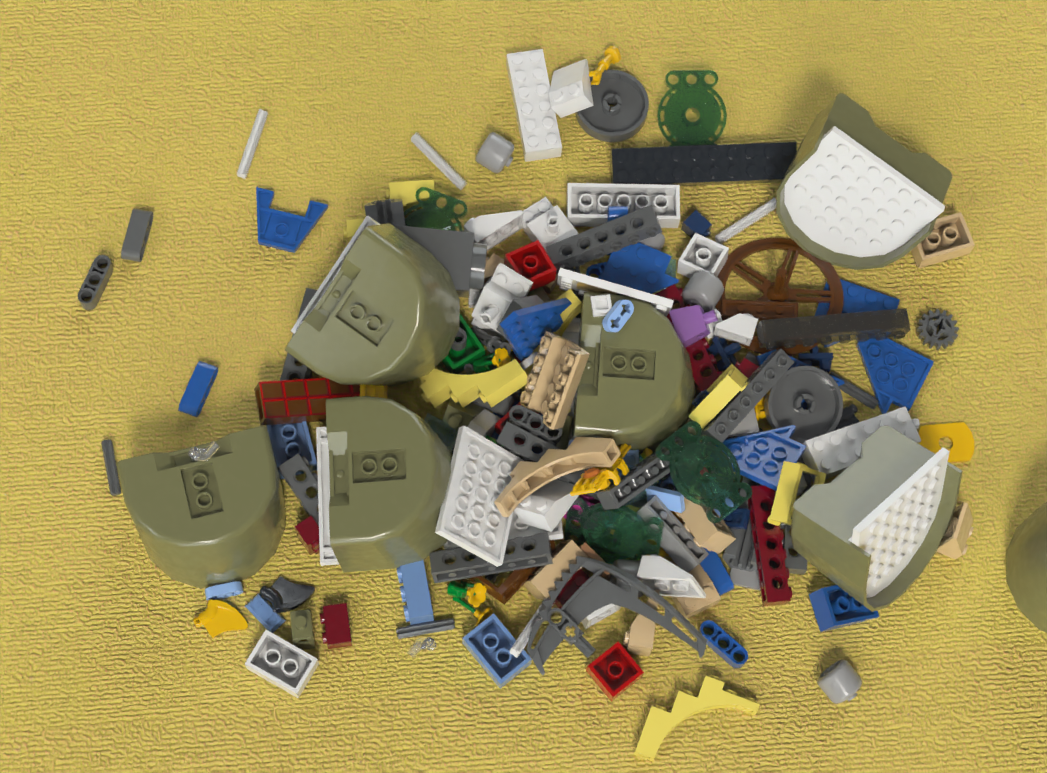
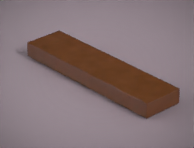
[721,299,798,322]

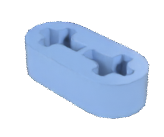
[602,300,634,332]
[205,581,244,600]

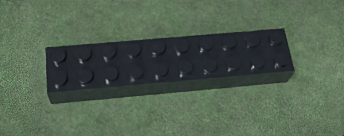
[610,142,797,186]

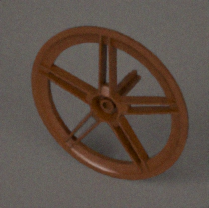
[715,238,844,356]

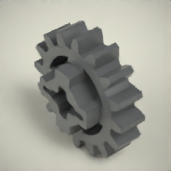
[916,309,959,350]

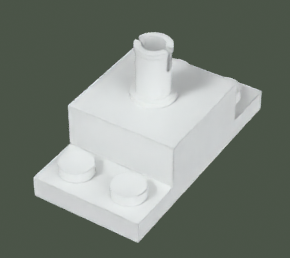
[522,197,579,256]
[471,263,533,342]

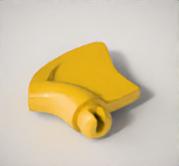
[193,600,248,639]

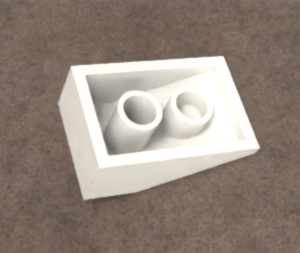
[549,59,594,118]
[464,210,524,251]
[515,479,579,532]
[637,554,706,598]

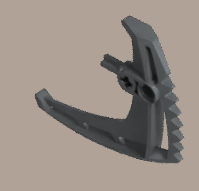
[527,556,707,675]

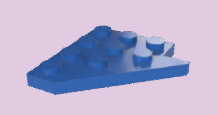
[600,242,679,294]
[709,425,806,491]

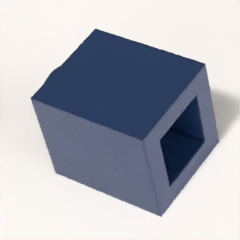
[681,210,712,239]

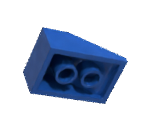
[808,585,879,632]

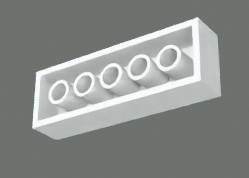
[506,49,562,162]
[566,183,680,228]
[802,406,921,483]

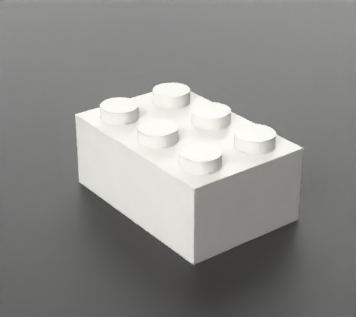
[245,630,319,698]

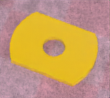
[918,422,975,463]

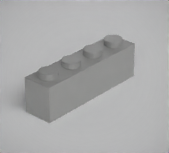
[633,495,709,572]

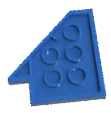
[811,279,900,348]
[500,298,572,361]
[857,327,934,414]

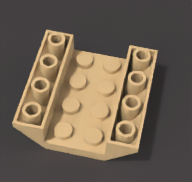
[520,331,590,430]

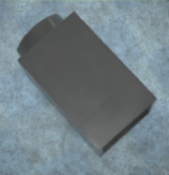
[393,225,487,298]

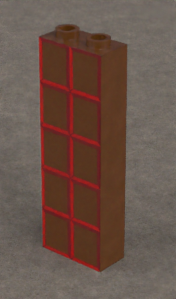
[254,378,360,426]

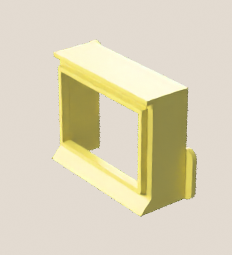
[688,364,748,430]
[768,461,826,526]

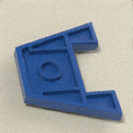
[256,187,328,253]

